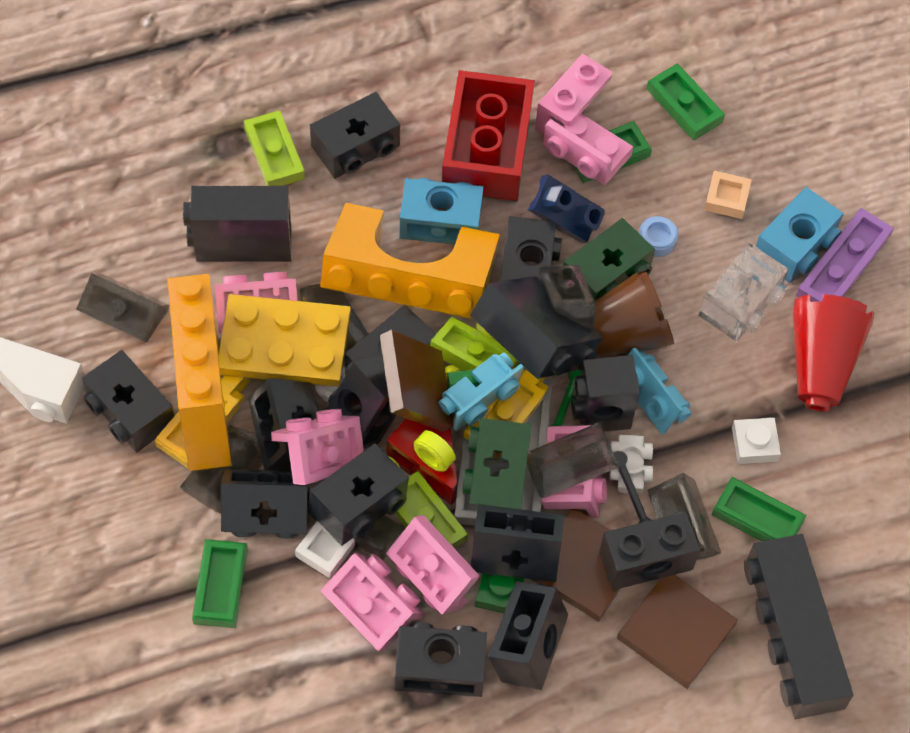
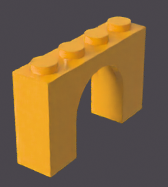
[320,203,500,319]
[168,274,232,471]

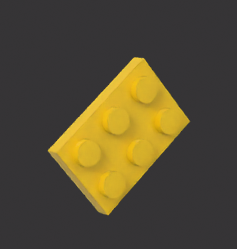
[218,294,351,387]

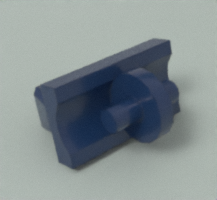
[528,175,605,243]

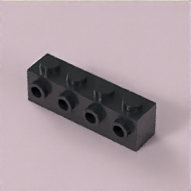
[744,534,854,720]

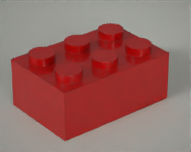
[442,70,535,202]

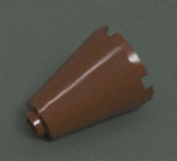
[577,270,674,359]

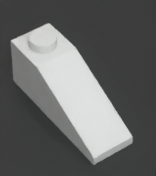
[0,337,85,424]

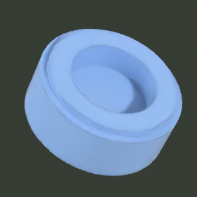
[639,216,678,257]

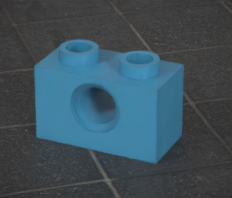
[399,178,483,245]
[753,187,844,283]

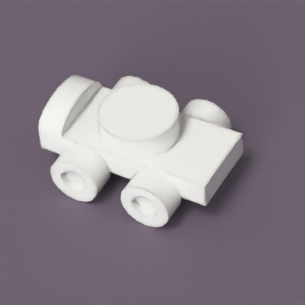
[610,435,653,494]

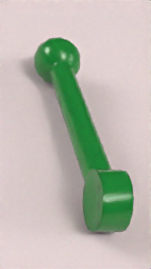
[549,370,581,427]

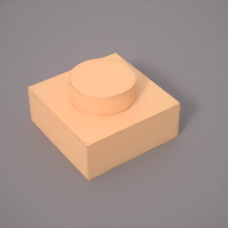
[704,171,752,219]

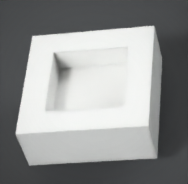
[732,418,781,464]
[295,521,355,579]

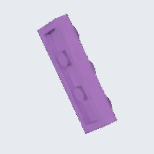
[796,208,894,302]

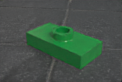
[647,63,725,141]

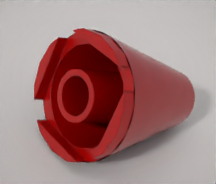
[792,294,875,412]

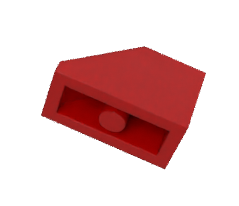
[386,418,458,505]

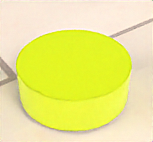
[414,430,456,471]

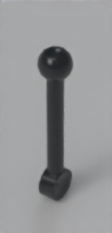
[610,451,652,524]

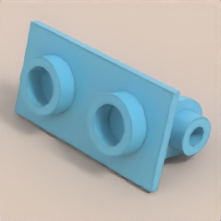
[629,348,692,435]
[438,353,524,431]

